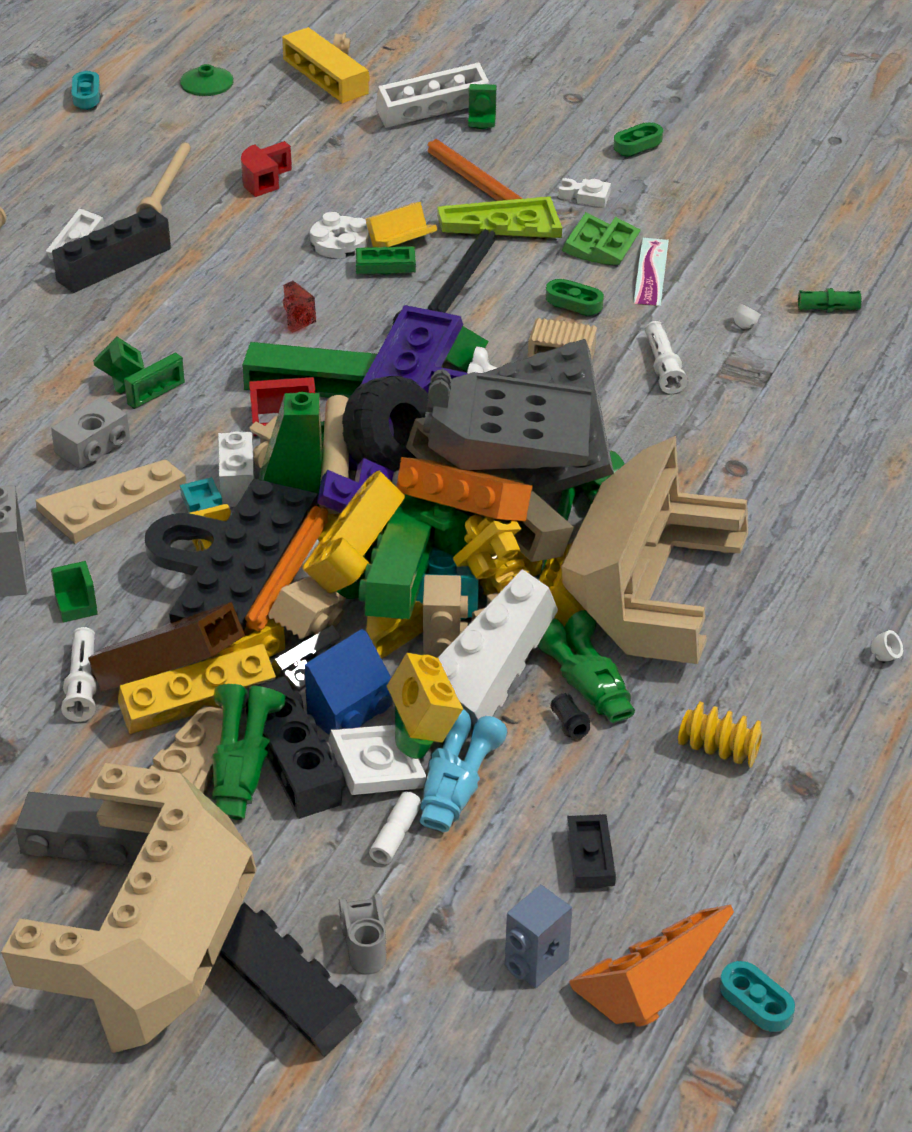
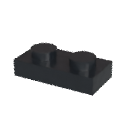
[567,814,616,888]

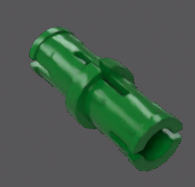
[798,288,862,312]

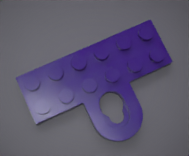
[349,305,468,471]

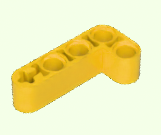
[302,470,405,594]

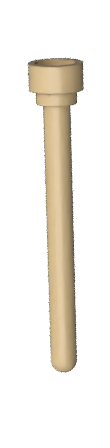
[136,142,191,214]

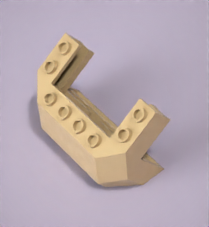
[561,436,749,664]
[1,763,257,1053]

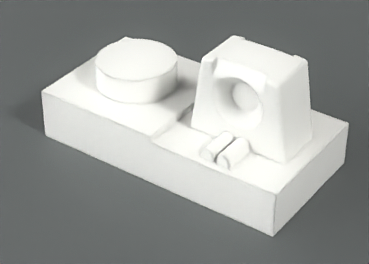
[46,208,106,259]

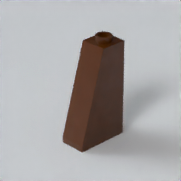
[88,601,245,692]

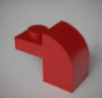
[241,141,292,197]

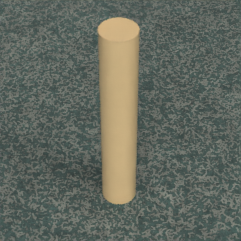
[319,395,350,514]

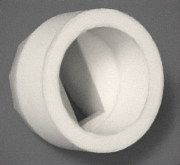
[734,303,761,329]
[871,630,903,661]

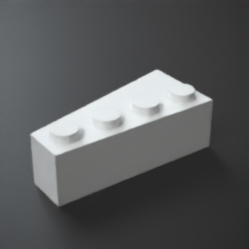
[438,569,558,726]

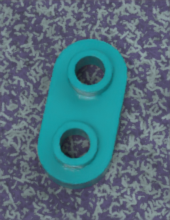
[71,71,100,110]
[720,961,795,1032]

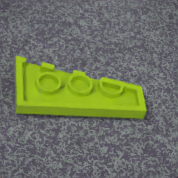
[437,196,562,238]

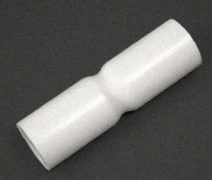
[369,792,422,864]

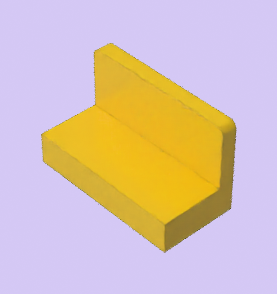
[365,202,437,247]

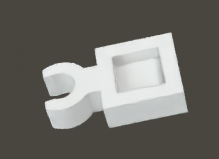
[558,178,611,208]

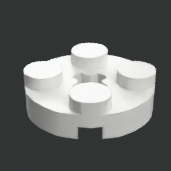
[310,212,369,259]

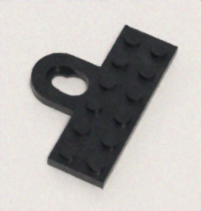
[145,479,318,631]

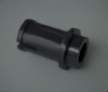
[550,693,590,739]

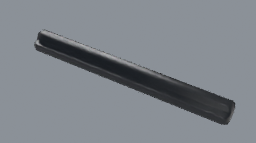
[428,229,495,313]

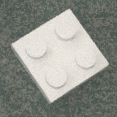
[328,725,427,795]

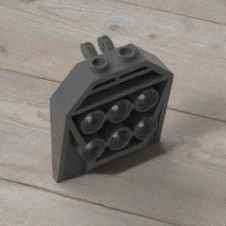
[423,369,592,470]

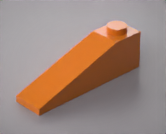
[569,905,734,1027]

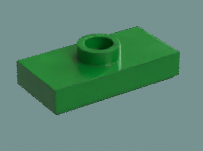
[355,246,416,275]
[124,352,185,409]

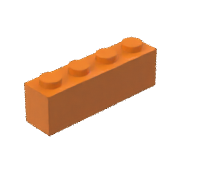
[396,457,532,521]

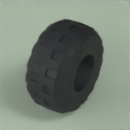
[342,376,429,472]

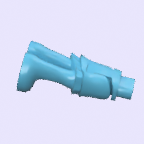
[420,709,508,832]

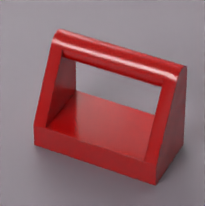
[249,377,315,436]

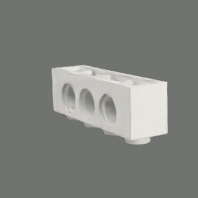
[376,62,489,128]

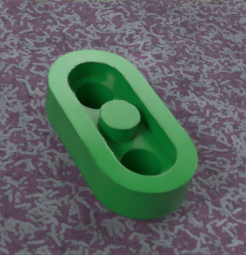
[613,122,663,157]
[545,279,604,316]

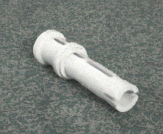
[645,321,688,394]
[61,627,97,722]

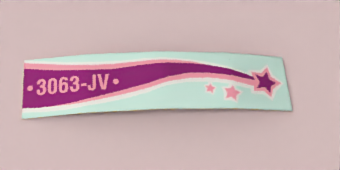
[634,238,669,306]

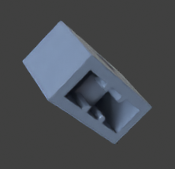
[505,884,572,989]

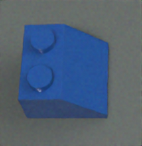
[304,629,393,736]

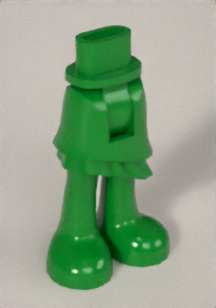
[537,610,635,723]
[212,684,286,820]

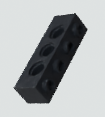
[244,677,346,819]

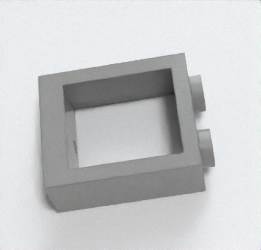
[0,485,27,597]

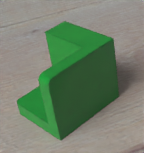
[444,326,489,373]
[93,337,145,394]
[51,561,98,623]

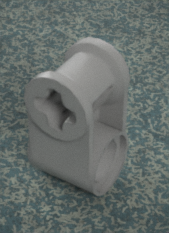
[339,893,386,974]

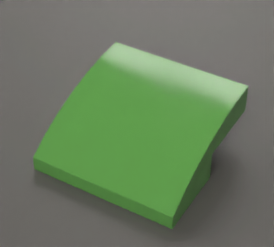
[562,212,641,265]

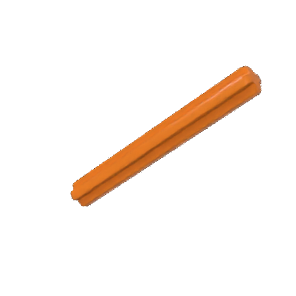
[427,139,523,201]
[245,506,329,631]

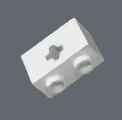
[218,432,255,507]

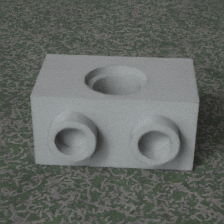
[51,397,130,470]

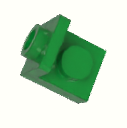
[468,84,497,129]
[421,504,469,556]

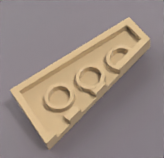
[35,459,186,544]

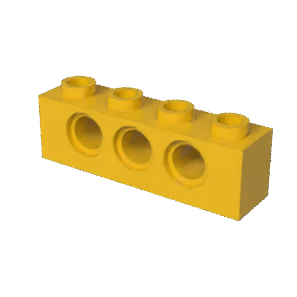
[118,644,276,735]

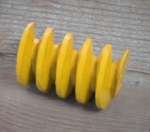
[678,701,763,768]

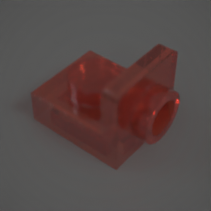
[283,280,316,333]

